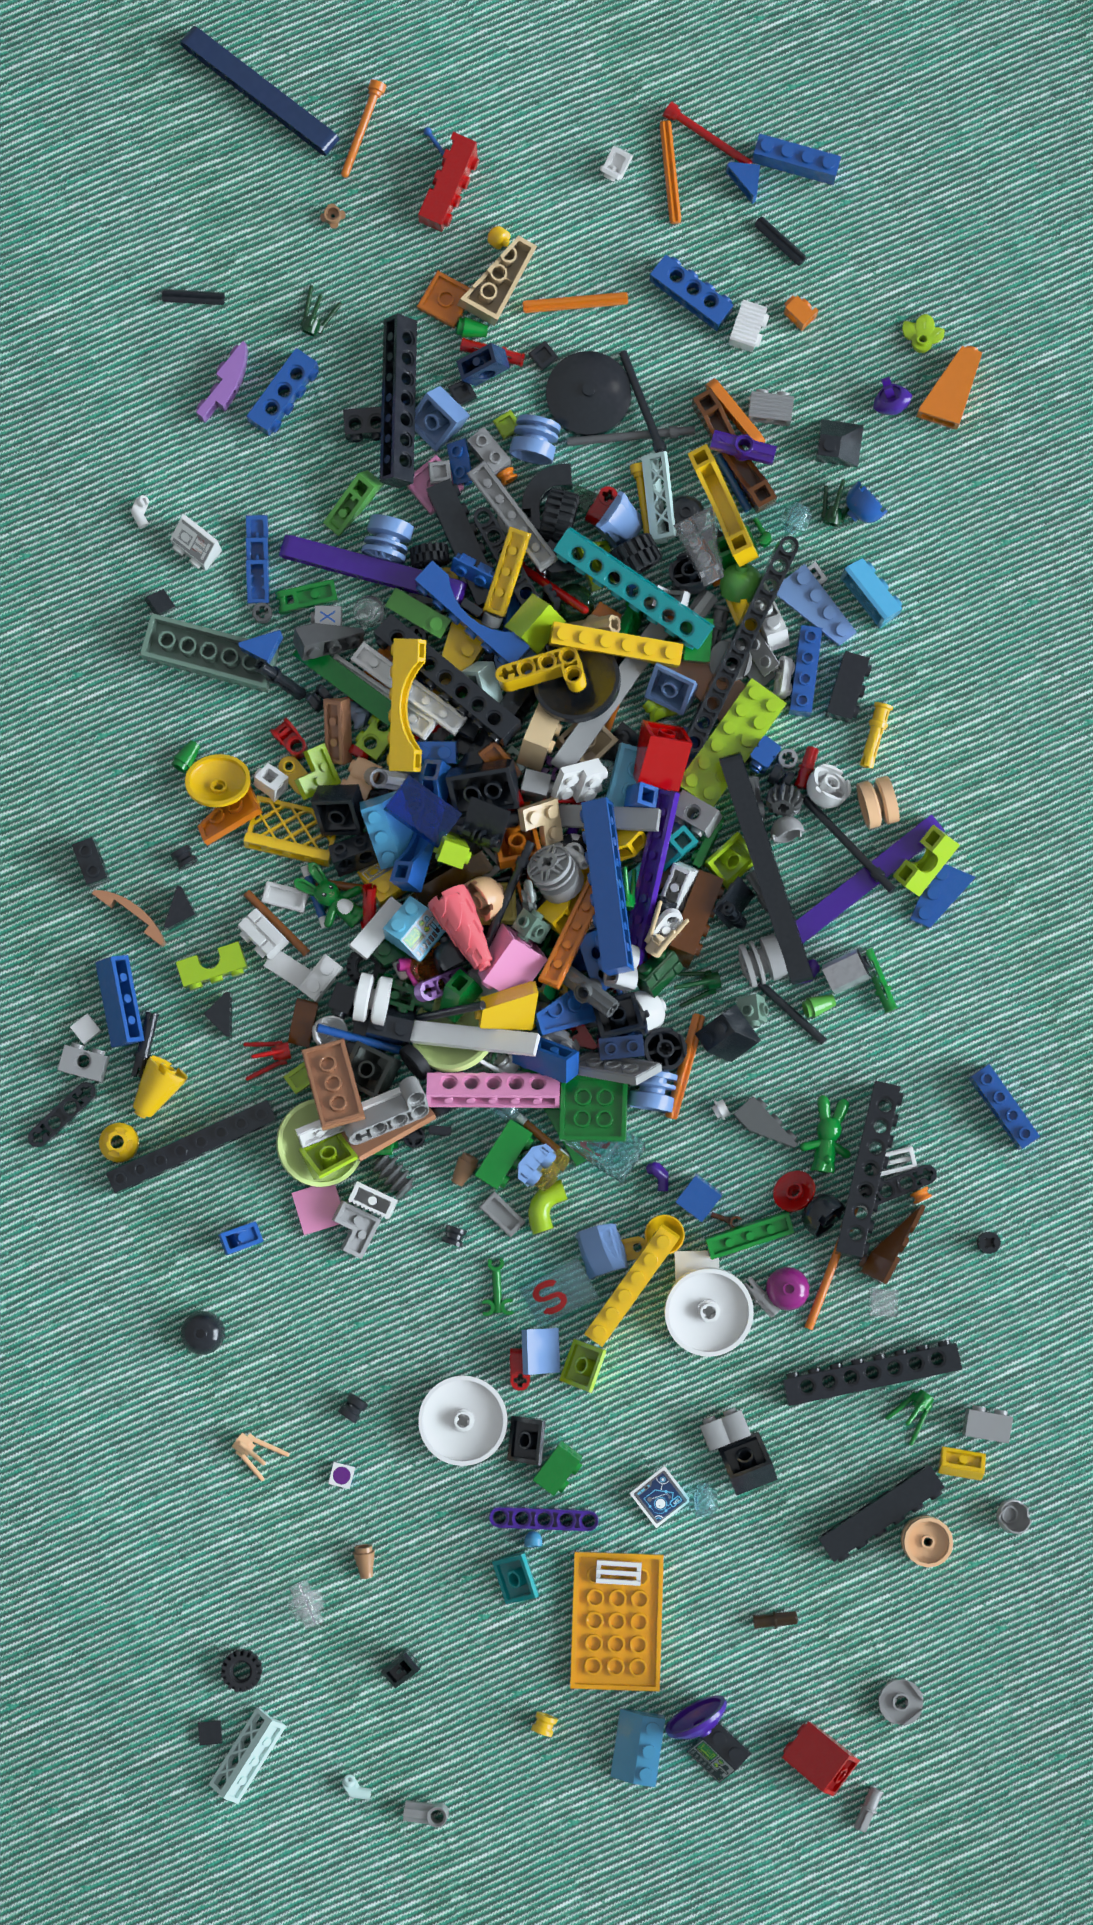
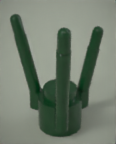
[300,285,342,337]
[821,479,862,527]
[674,970,722,1008]

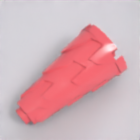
[428,884,493,972]

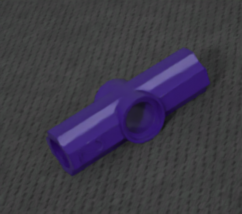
[710,430,777,466]

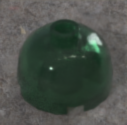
[556,584,595,623]

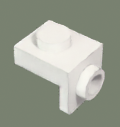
[600,146,633,181]

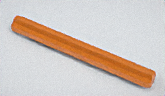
[660,120,681,224]
[523,292,628,313]
[665,1013,705,1120]

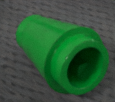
[456,316,488,338]
[171,740,201,773]

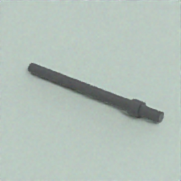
[567,425,695,446]

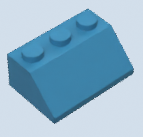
[840,558,902,629]
[360,789,415,870]
[610,1708,665,1787]

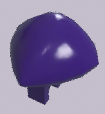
[873,377,912,416]

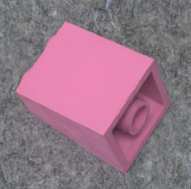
[478,923,548,991]

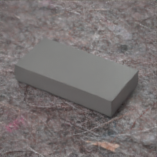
[479,1191,526,1237]

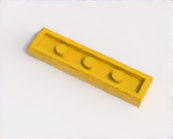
[483,527,531,617]

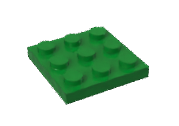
[559,1075,628,1142]

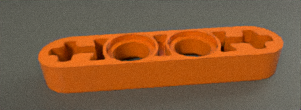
[705,378,765,443]

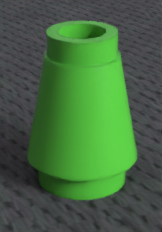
[802,994,836,1018]

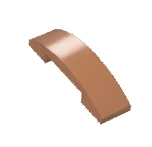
[92,890,166,947]

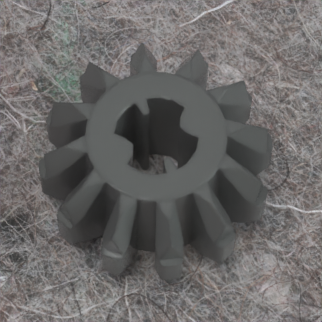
[766,783,803,817]

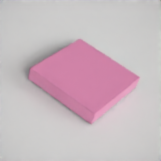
[406,455,464,515]
[292,1185,341,1235]

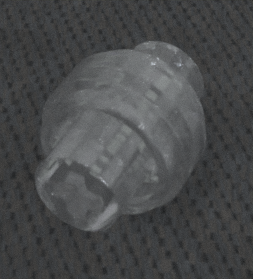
[288,1580,325,1630]

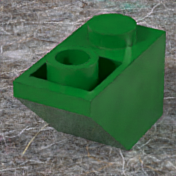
[439,969,483,1024]

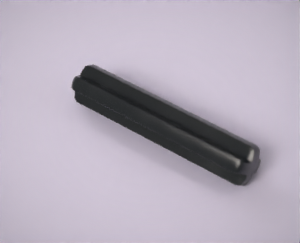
[755,216,806,266]
[162,289,225,305]

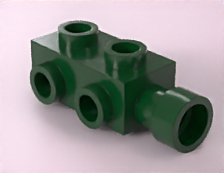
[373,973,435,1013]

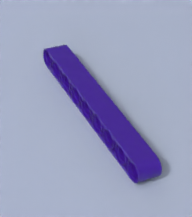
[279,534,468,605]
[796,814,945,944]

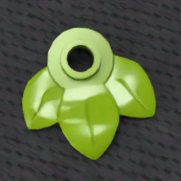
[902,314,945,353]

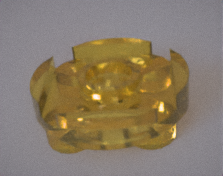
[535,1149,570,1191]

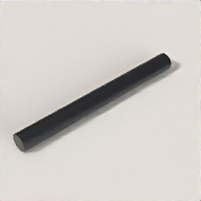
[757,982,827,1045]
[415,1001,486,1021]

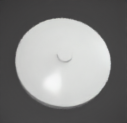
[664,1267,754,1356]
[418,1376,507,1466]

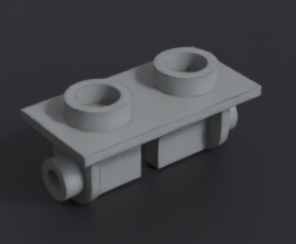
[742,632,781,677]

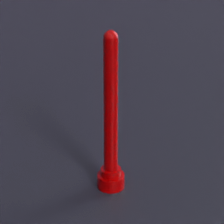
[663,101,752,164]
[519,559,589,614]

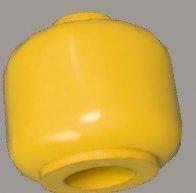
[487,226,510,250]

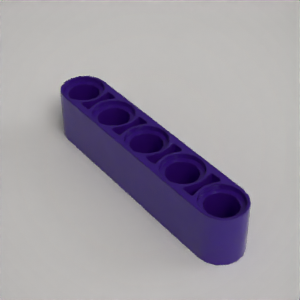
[489,1506,599,1531]

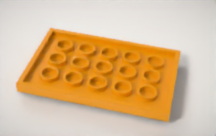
[570,1551,664,1692]

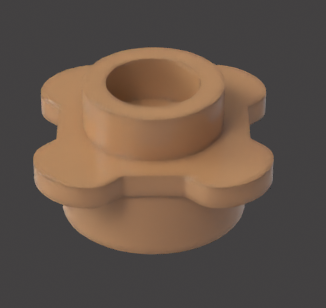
[320,203,346,229]

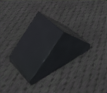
[164,886,198,931]
[204,992,232,1037]
[381,1648,422,1688]

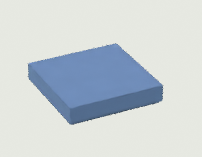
[521,1328,560,1375]

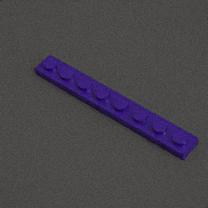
[628,789,680,965]

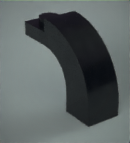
[522,463,572,532]

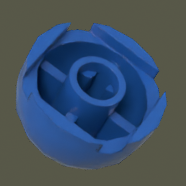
[846,481,888,523]

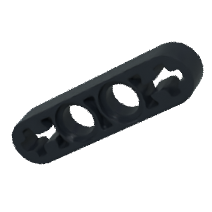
[28,1082,97,1148]
[859,1165,937,1209]

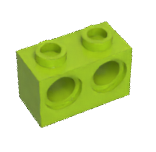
[355,715,390,764]

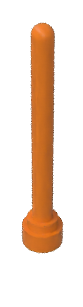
[341,79,386,178]

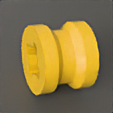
[531,1711,558,1737]

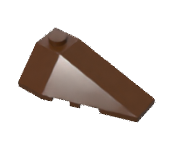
[858,1205,926,1285]

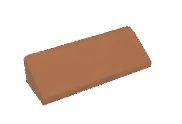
[323,698,352,765]

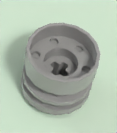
[527,844,584,904]
[738,934,788,988]

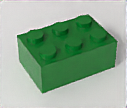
[475,1119,534,1191]

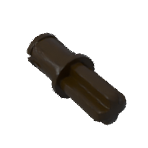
[753,1611,798,1629]

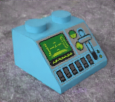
[383,896,446,962]

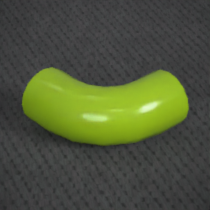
[528,1179,568,1235]

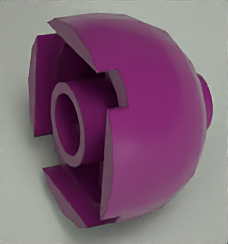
[765,1267,810,1311]

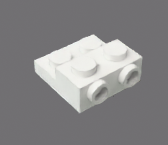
[551,758,608,803]

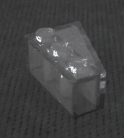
[673,506,724,587]

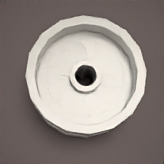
[353,972,393,1026]

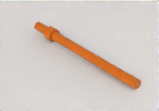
[805,1208,859,1330]

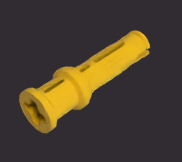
[860,702,893,769]

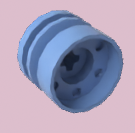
[509,414,561,465]
[361,514,414,565]
[627,1070,678,1113]

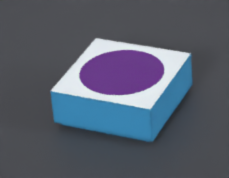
[328,1461,356,1489]

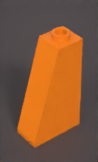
[916,346,983,430]

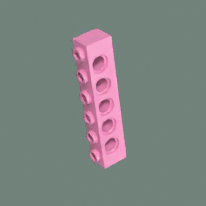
[426,1072,560,1108]

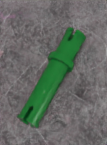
[865,948,898,1014]

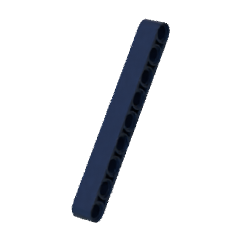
[180,26,340,156]

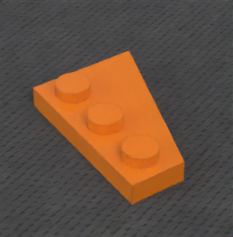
[197,784,263,846]

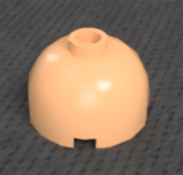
[464,876,505,922]

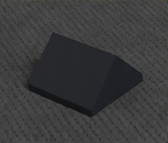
[592,991,645,1039]
[507,1416,546,1466]

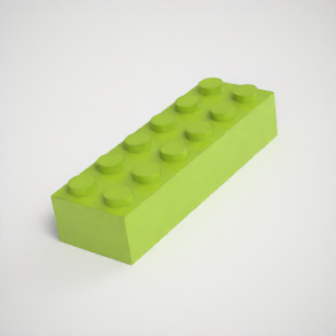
[679,678,787,807]

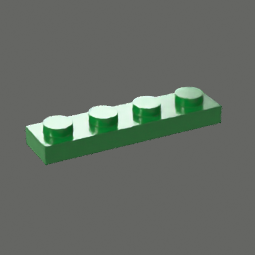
[704,1211,794,1260]

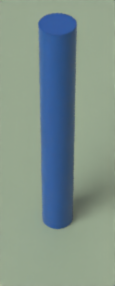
[714,453,752,513]

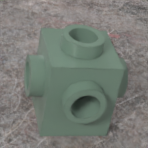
[512,908,552,944]
[736,994,769,1029]

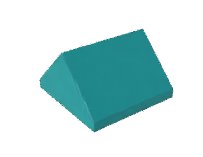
[492,1550,539,1605]

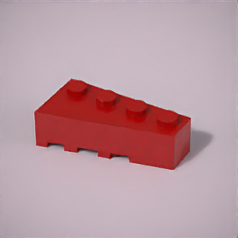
[418,132,479,232]

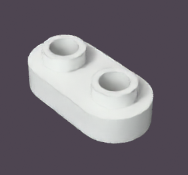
[773,656,795,700]
[647,908,683,938]

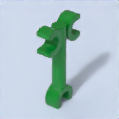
[482,1258,514,1316]

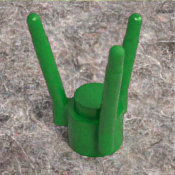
[623,866,636,911]
[885,1389,934,1446]

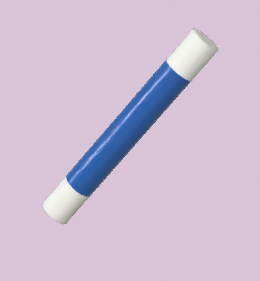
[301,865,327,929]

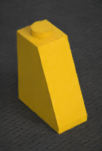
[475,981,538,1030]

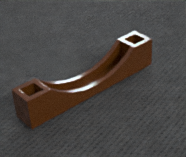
[691,388,777,514]

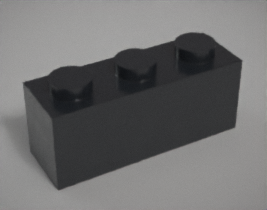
[825,651,872,723]

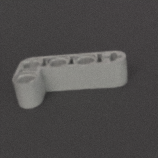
[342,1076,429,1145]

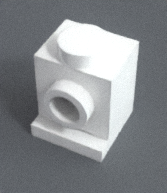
[254,763,288,802]

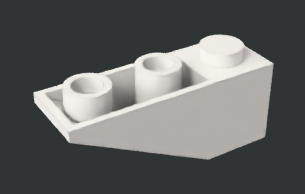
[754,583,790,651]

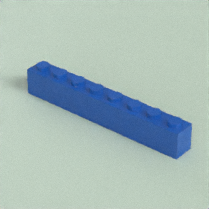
[580,797,634,976]

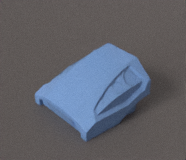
[596,491,642,548]
[518,1144,556,1187]
[575,1223,628,1280]

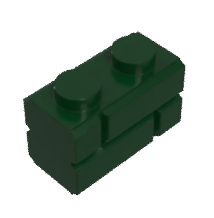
[637,948,683,998]

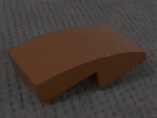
[288,998,319,1048]

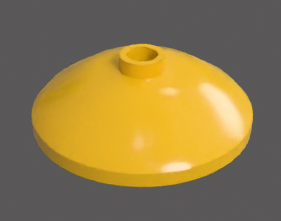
[185,754,251,807]

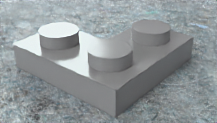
[332,1200,381,1259]

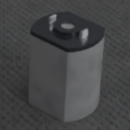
[822,947,875,994]

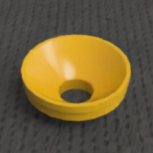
[99,1123,139,1163]
[645,1214,685,1254]

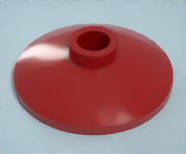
[773,1171,815,1212]

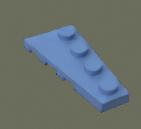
[770,564,857,646]

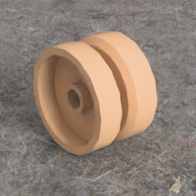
[857,776,900,830]
[900,1515,953,1567]

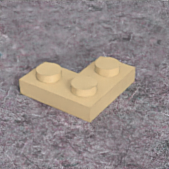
[518,797,563,846]

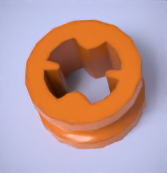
[496,467,518,486]
[910,1186,932,1204]

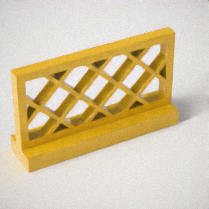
[244,795,336,867]

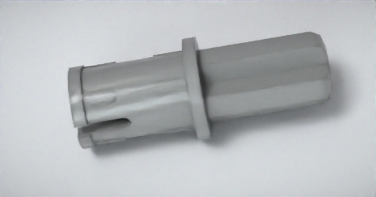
[744,1277,780,1318]
[854,1786,884,1832]

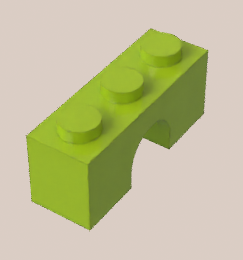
[893,825,960,897]
[433,828,471,869]
[176,942,248,991]

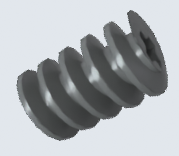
[372,1155,417,1199]

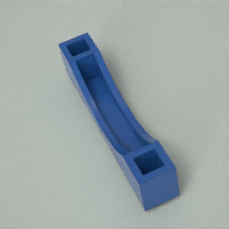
[415,561,530,665]
[390,759,451,892]

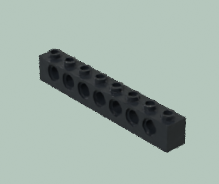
[380,313,417,489]
[373,614,522,747]
[835,1080,904,1260]
[106,1100,278,1194]
[782,1340,963,1406]

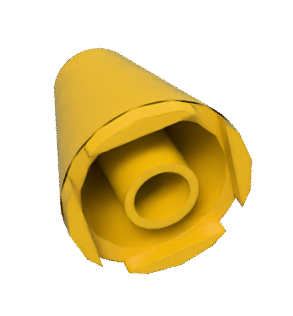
[133,1055,188,1119]

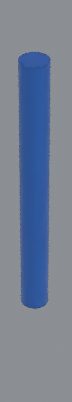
[316,1023,402,1055]

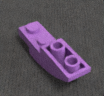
[196,341,248,423]

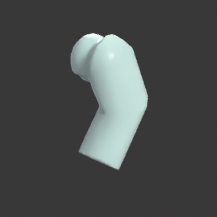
[342,1774,371,1800]

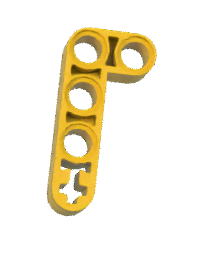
[495,646,586,692]

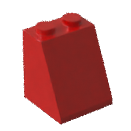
[633,720,693,792]
[781,1721,860,1796]

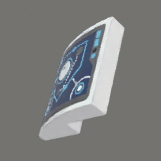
[629,1466,691,1528]

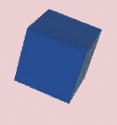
[676,1173,723,1222]

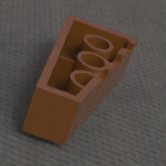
[668,870,725,969]

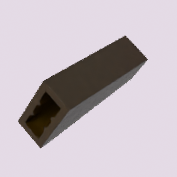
[411,844,494,908]

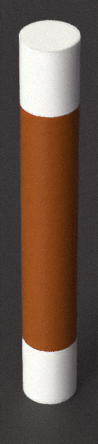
[514,1112,569,1161]

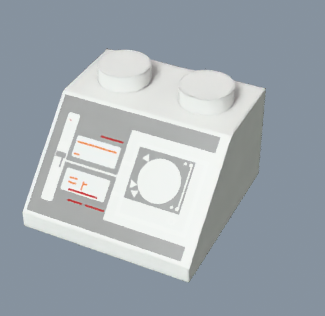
[170,514,222,570]

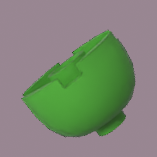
[720,563,761,603]

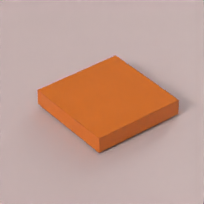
[417,271,470,328]

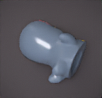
[343,697,371,729]

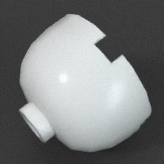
[806,764,851,809]
[635,991,667,1035]

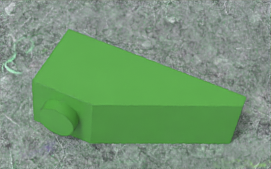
[323,470,384,536]
[385,587,451,639]

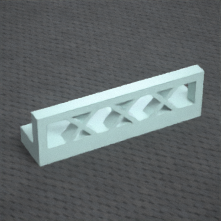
[641,451,676,544]
[209,1707,286,1803]

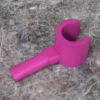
[396,958,418,986]

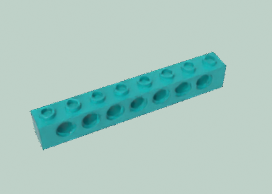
[553,527,715,650]

